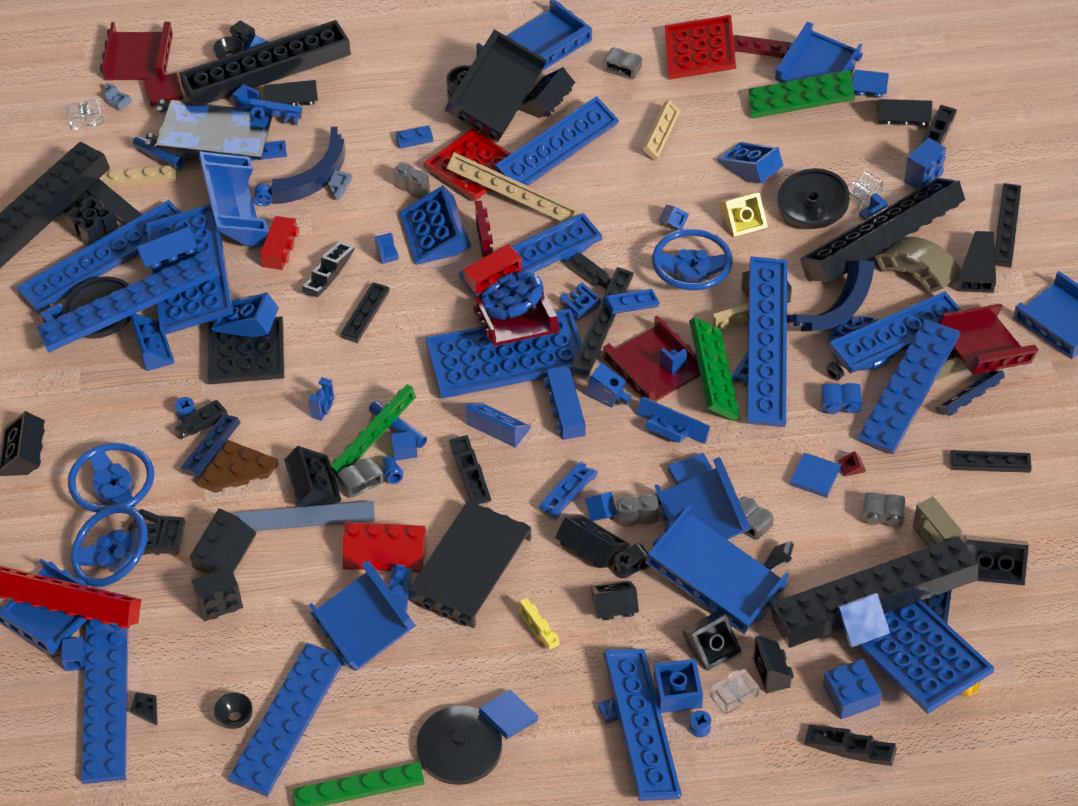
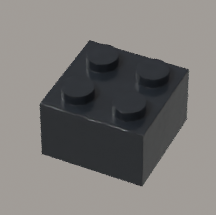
[191,566,243,621]

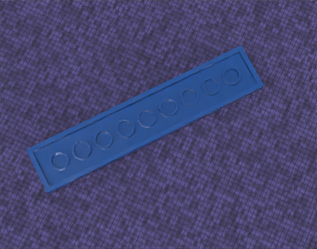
[17,200,182,312]
[37,250,220,353]
[747,256,787,427]
[82,618,129,784]

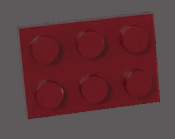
[475,200,493,258]

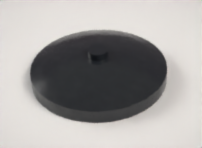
[777,168,850,229]
[63,276,130,339]
[417,706,502,785]

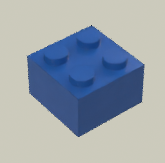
[904,138,946,189]
[654,659,703,713]
[823,659,882,719]

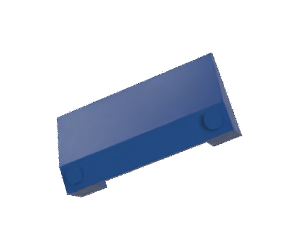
[198,152,269,247]

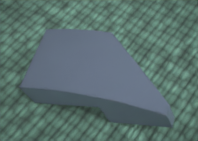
[328,170,352,200]

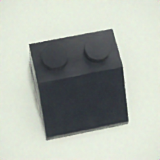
[591,580,639,620]
[682,612,742,671]
[753,636,794,694]

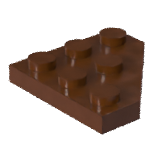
[197,439,278,493]

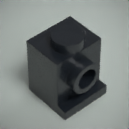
[230,20,255,50]

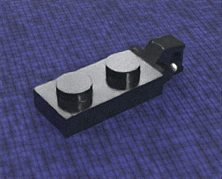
[567,252,611,290]
[175,399,228,439]

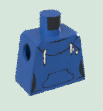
[586,363,632,408]

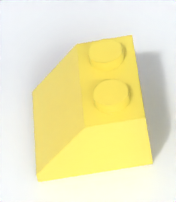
[719,192,768,237]

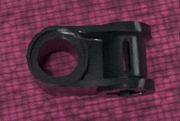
[614,543,649,579]

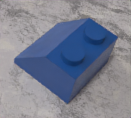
[853,69,889,97]

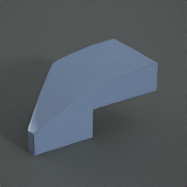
[104,83,132,110]

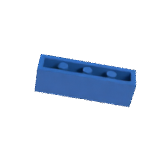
[544,365,586,440]

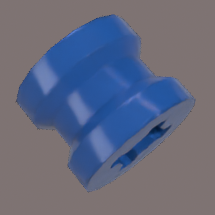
[254,184,272,206]
[175,397,196,421]
[690,710,711,738]

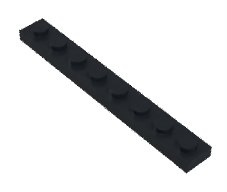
[571,267,634,377]

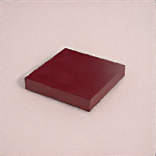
[143,73,184,107]

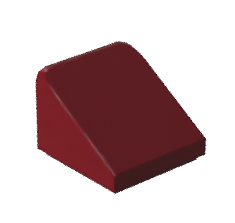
[838,451,866,477]

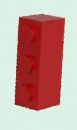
[260,216,299,270]
[463,244,522,294]

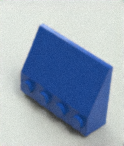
[399,185,471,265]

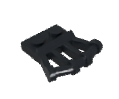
[128,509,186,556]

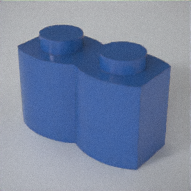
[821,383,862,414]

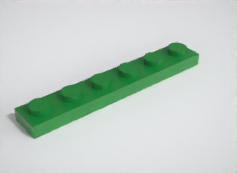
[330,384,416,478]
[293,762,425,806]

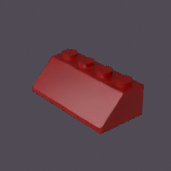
[342,522,427,572]

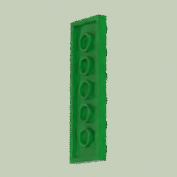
[748,70,855,119]
[689,317,740,421]

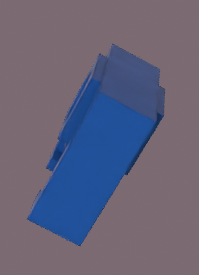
[560,282,601,320]
[308,377,335,421]

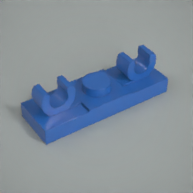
[250,98,302,125]
[389,565,412,612]

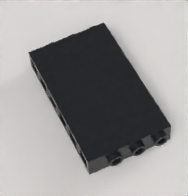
[444,29,547,142]
[408,501,532,628]

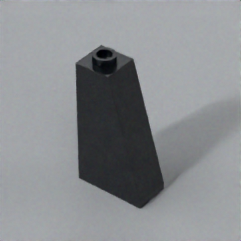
[956,231,996,293]

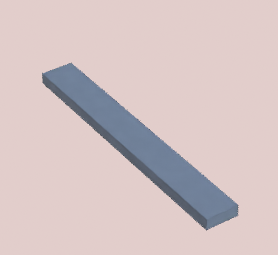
[232,501,375,531]

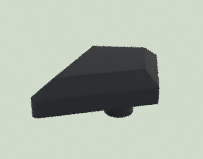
[764,541,794,570]
[130,692,158,725]

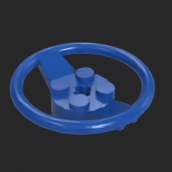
[652,229,733,291]
[68,443,154,513]
[71,505,148,587]

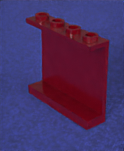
[100,22,173,80]
[473,291,559,346]
[938,304,1039,374]
[603,316,700,402]

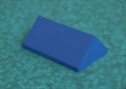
[130,313,175,371]
[465,403,531,448]

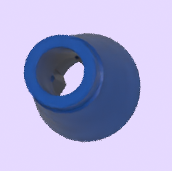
[382,456,403,484]

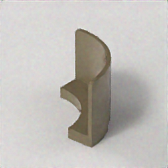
[875,237,961,294]

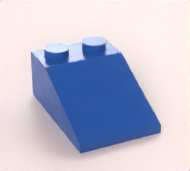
[718,142,784,184]
[211,292,279,338]

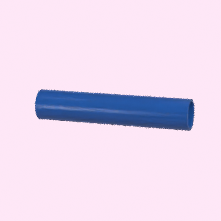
[133,136,185,169]
[369,400,427,448]

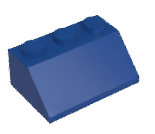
[137,225,198,269]

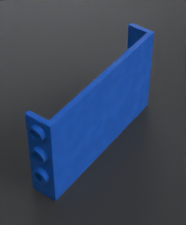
[476,0,592,71]
[645,504,789,635]

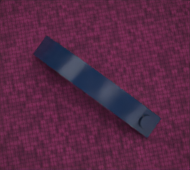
[271,126,346,204]
[787,260,874,332]

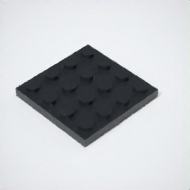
[208,316,285,385]

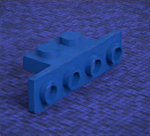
[637,397,710,444]

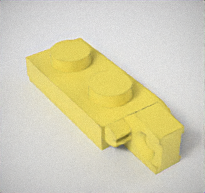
[519,598,560,650]

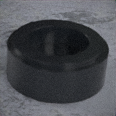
[826,362,845,381]

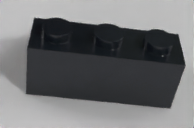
[518,67,576,118]
[264,80,318,106]
[877,99,932,125]
[0,411,45,476]
[284,446,341,507]
[189,508,257,574]
[555,515,630,569]
[964,535,1029,585]

